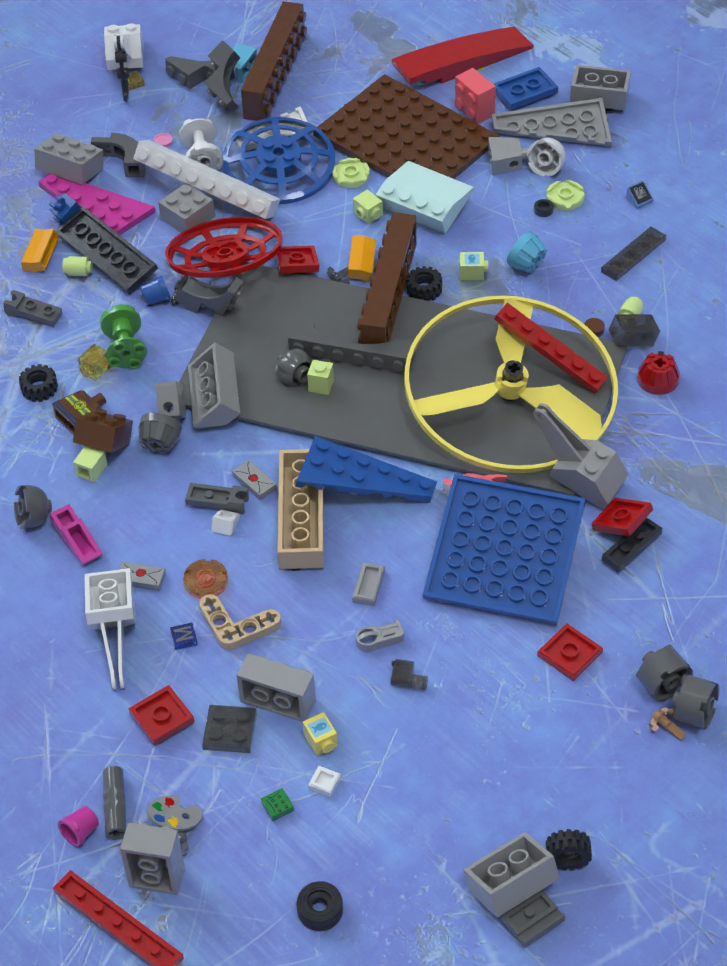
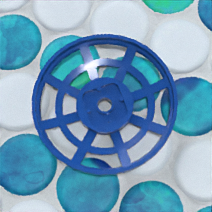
[223,117,335,204]

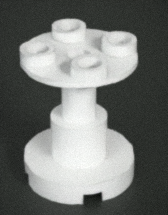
[179,119,223,170]

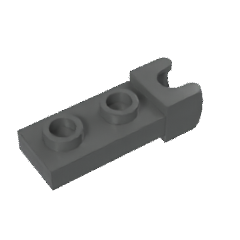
[3,290,63,327]
[185,483,249,514]

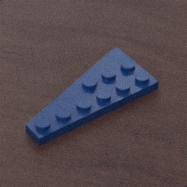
[295,436,437,502]

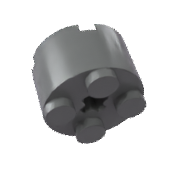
[636,644,693,701]
[672,674,720,729]

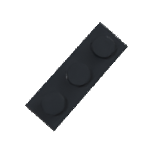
[602,518,663,572]

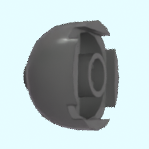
[14,485,52,529]

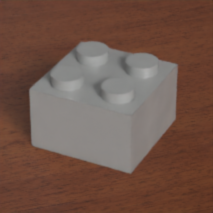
[158,183,215,232]

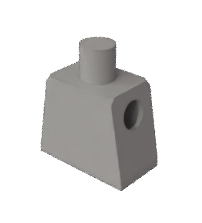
[488,137,529,175]
[155,381,186,422]

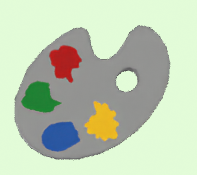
[147,795,202,831]

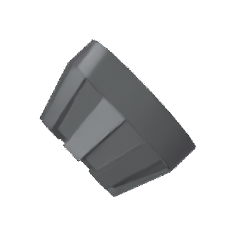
[138,412,182,454]

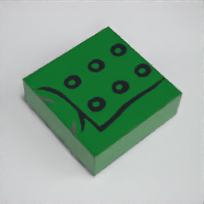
[261,788,294,821]

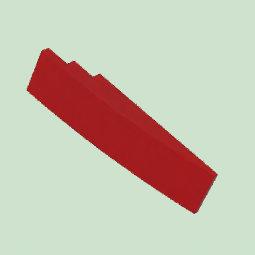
[392,26,534,84]

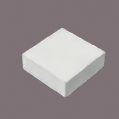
[308,766,341,798]

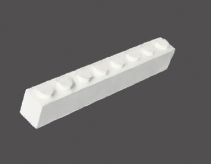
[133,140,280,219]

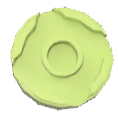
[332,158,370,188]
[546,180,585,211]

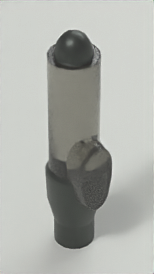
[171,275,188,305]

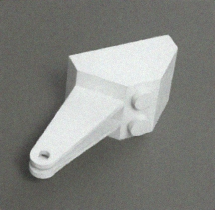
[85,568,136,690]

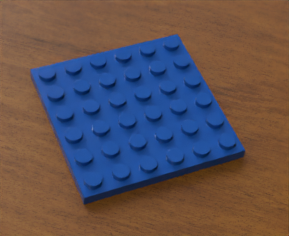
[423,474,586,625]

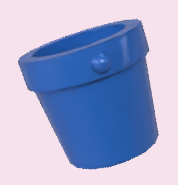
[140,275,171,305]

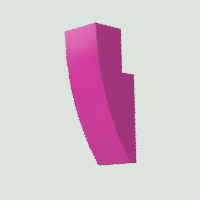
[50,504,103,565]

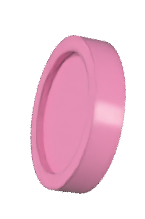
[154,133,173,147]

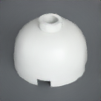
[527,137,566,177]

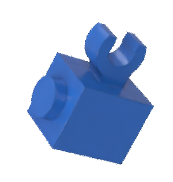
[49,193,81,226]

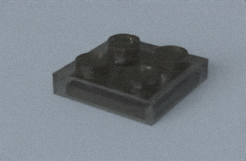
[202,705,257,753]

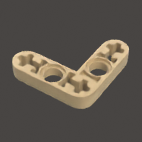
[199,594,281,650]

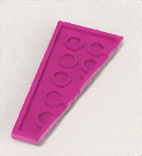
[38,174,156,235]

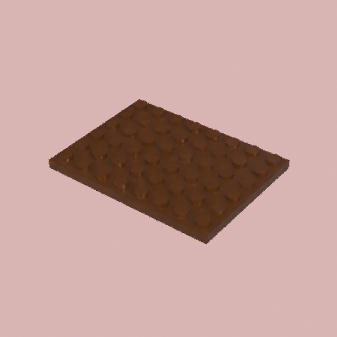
[313,74,500,179]

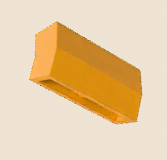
[21,229,59,272]
[348,235,376,282]

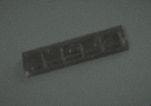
[601,227,666,281]

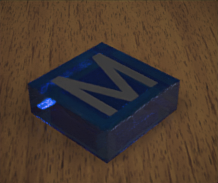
[170,622,198,650]

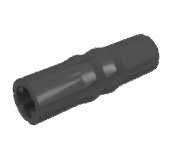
[102,766,126,840]

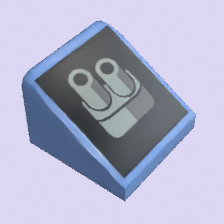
[626,180,653,208]

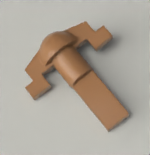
[649,707,686,741]

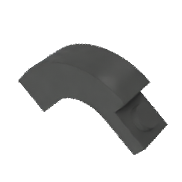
[91,133,146,177]

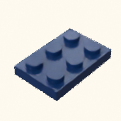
[494,67,558,110]

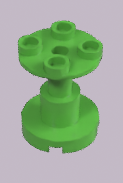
[100,304,147,369]

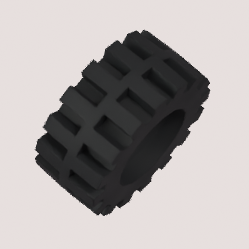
[406,266,442,301]
[19,364,58,402]
[545,829,592,871]

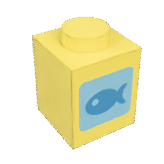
[302,712,338,756]

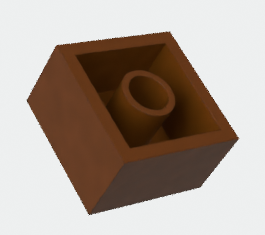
[73,409,133,453]

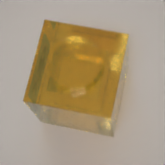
[78,344,111,381]

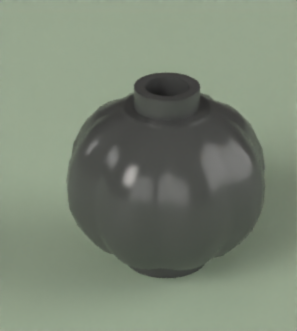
[275,349,312,387]

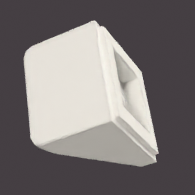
[211,509,240,536]

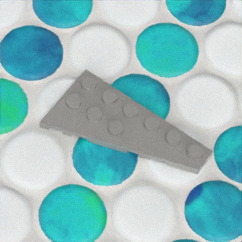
[492,98,612,147]

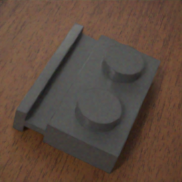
[501,889,565,948]

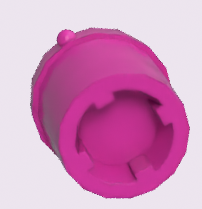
[58,806,99,847]

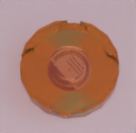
[183,559,228,599]

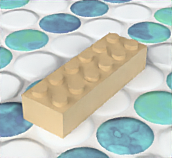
[278,449,324,569]

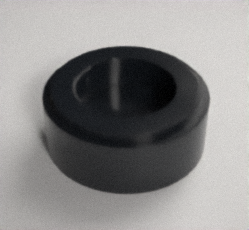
[534,199,554,217]

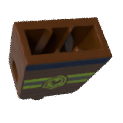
[52,390,106,435]

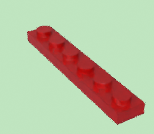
[494,302,608,394]
[53,870,184,966]

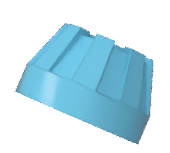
[507,231,547,273]

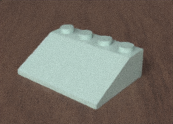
[376,161,474,234]

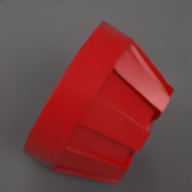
[637,351,680,395]

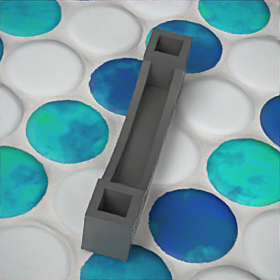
[288,321,415,372]

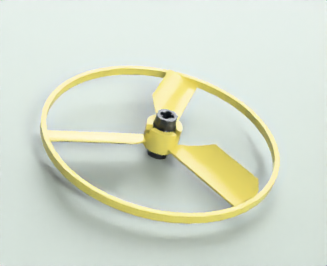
[404,296,618,473]

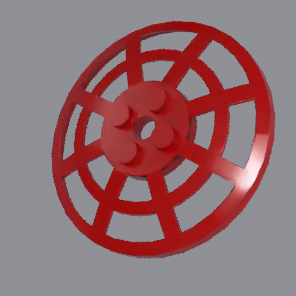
[165,217,283,278]

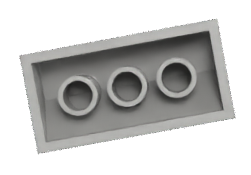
[188,342,240,428]

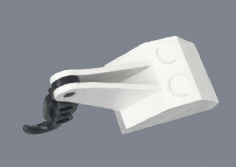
[104,23,144,102]

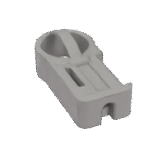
[356,619,404,652]

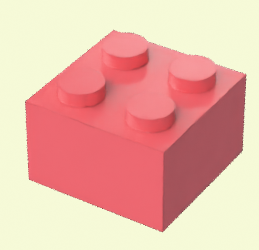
[455,68,496,124]

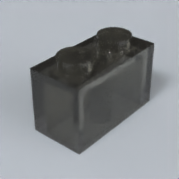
[608,314,660,347]

